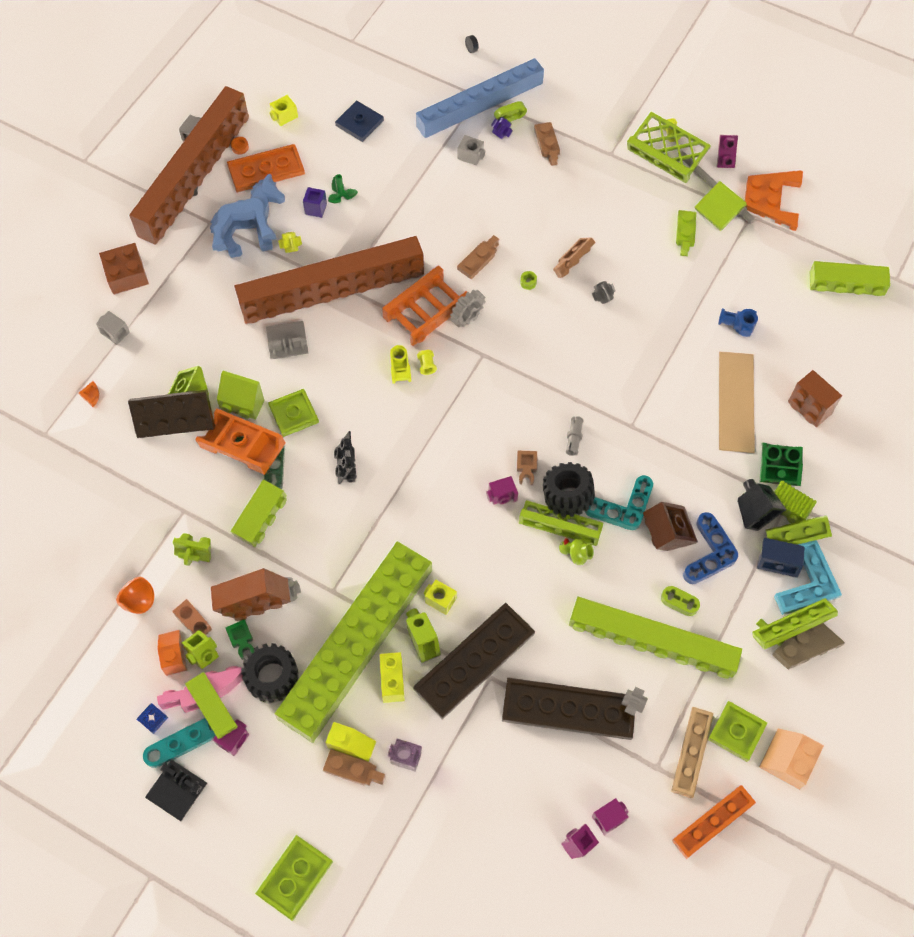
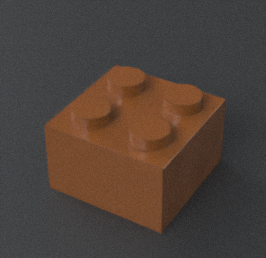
[99,243,149,295]
[788,370,843,428]

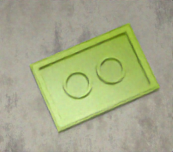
[255,835,334,922]

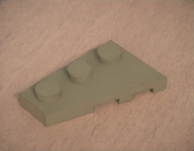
[772,623,845,670]

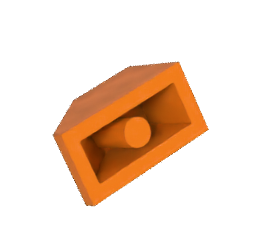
[157,630,187,676]

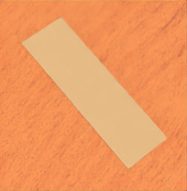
[719,351,755,453]

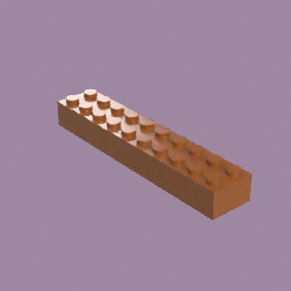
[129,86,249,245]
[234,235,424,324]

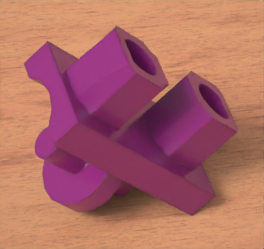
[716,134,738,168]

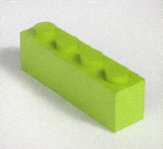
[809,261,891,296]

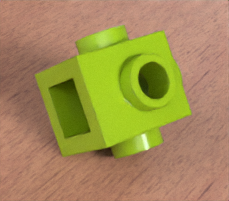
[182,630,219,669]

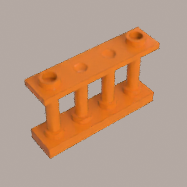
[382,265,467,346]

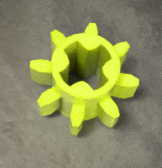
[278,232,302,253]

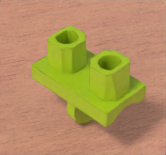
[172,533,211,566]

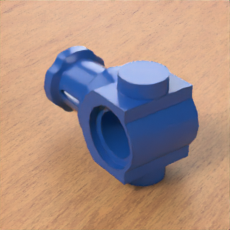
[718,308,758,337]

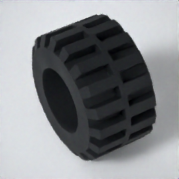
[542,462,595,517]
[241,643,299,703]

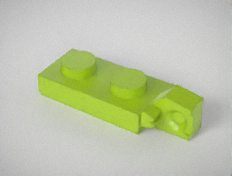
[676,210,697,256]

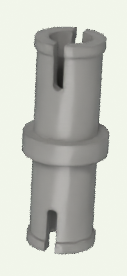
[566,416,584,456]

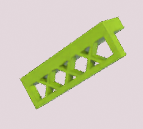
[519,500,604,546]

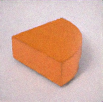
[79,381,100,407]

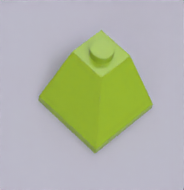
[168,365,209,395]

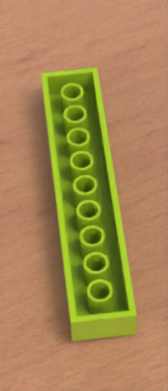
[274,541,432,743]

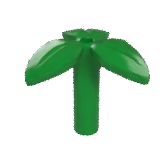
[328,174,358,204]

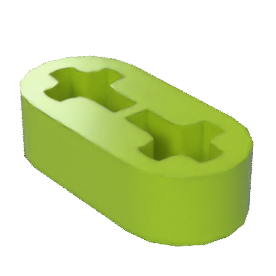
[494,101,527,122]
[661,586,700,616]

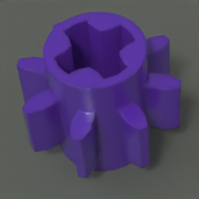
[491,117,513,139]

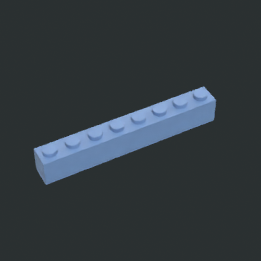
[416,58,544,138]

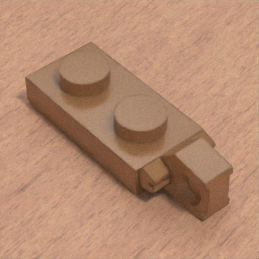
[534,122,560,166]
[457,235,500,279]
[553,237,596,278]
[323,749,386,786]

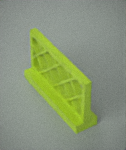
[627,111,711,183]

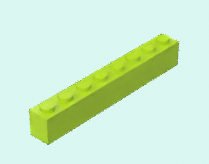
[569,596,743,679]

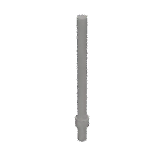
[678,150,756,224]

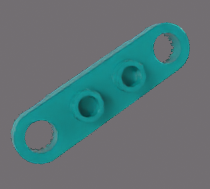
[143,718,216,768]

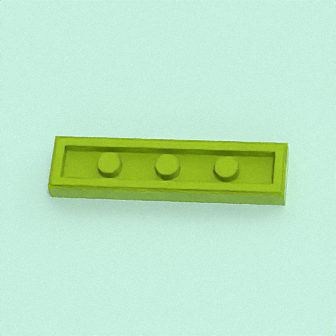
[752,598,838,650]

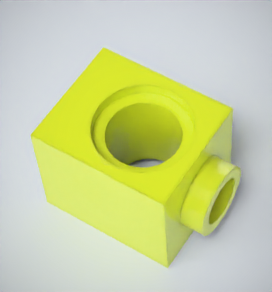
[269,94,298,127]
[423,579,457,615]

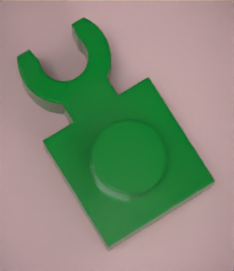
[225,619,255,660]

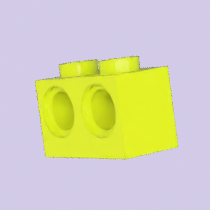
[379,652,405,703]

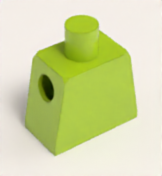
[406,608,441,663]

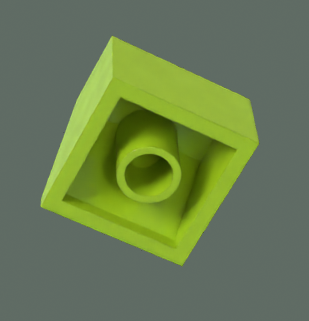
[217,370,265,420]

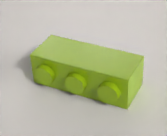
[230,479,287,547]

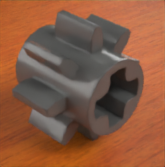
[591,281,616,304]

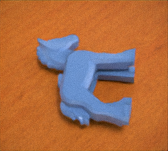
[210,174,285,258]

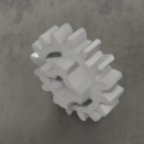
[450,289,486,327]

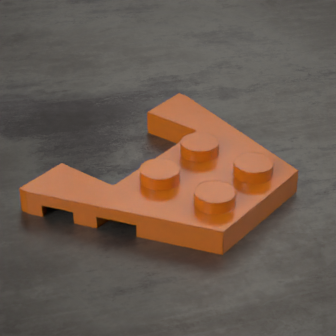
[744,170,803,231]

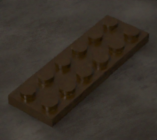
[413,602,536,720]
[502,677,635,740]

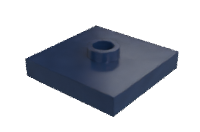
[335,100,384,142]

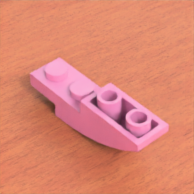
[157,666,243,713]

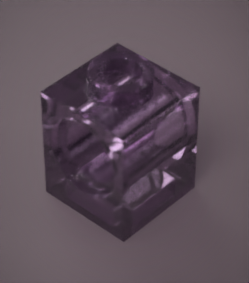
[387,738,423,772]

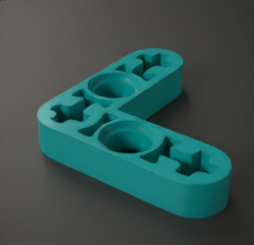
[584,475,653,531]

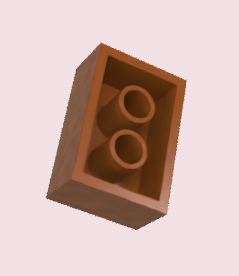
[211,568,290,621]

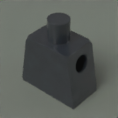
[737,479,786,531]

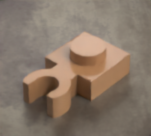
[517,450,537,485]

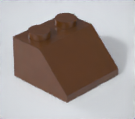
[643,502,698,551]

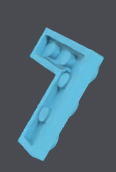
[774,540,842,615]

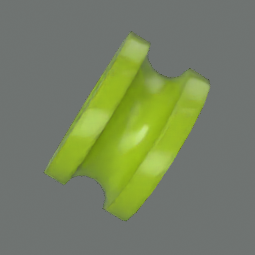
[520,271,537,290]

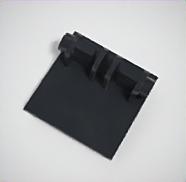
[334,431,357,484]
[145,759,208,822]

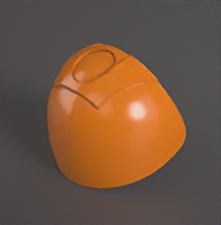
[116,577,155,614]

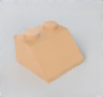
[759,728,824,790]

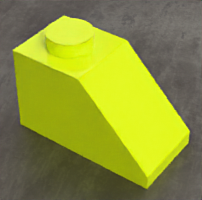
[325,722,376,762]

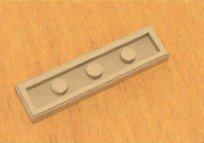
[671,707,714,798]

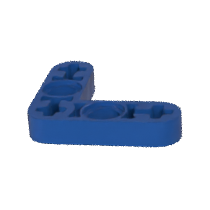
[683,512,738,584]

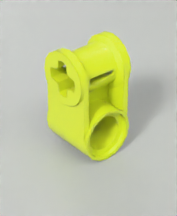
[390,345,412,384]

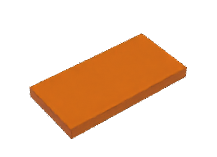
[227,144,305,193]

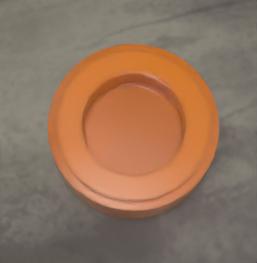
[231,137,249,155]

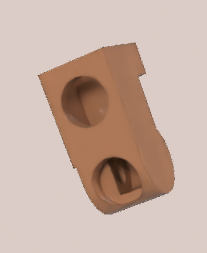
[172,599,212,635]

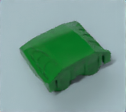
[759,442,803,486]

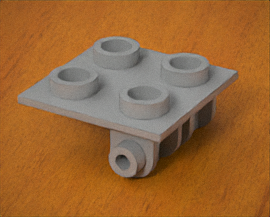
[266,321,309,360]

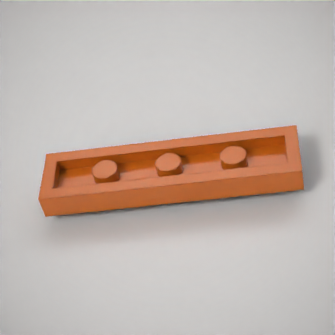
[672,785,756,859]

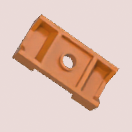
[195,408,286,475]

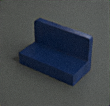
[757,538,805,578]

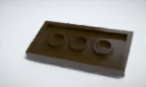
[128,390,215,438]

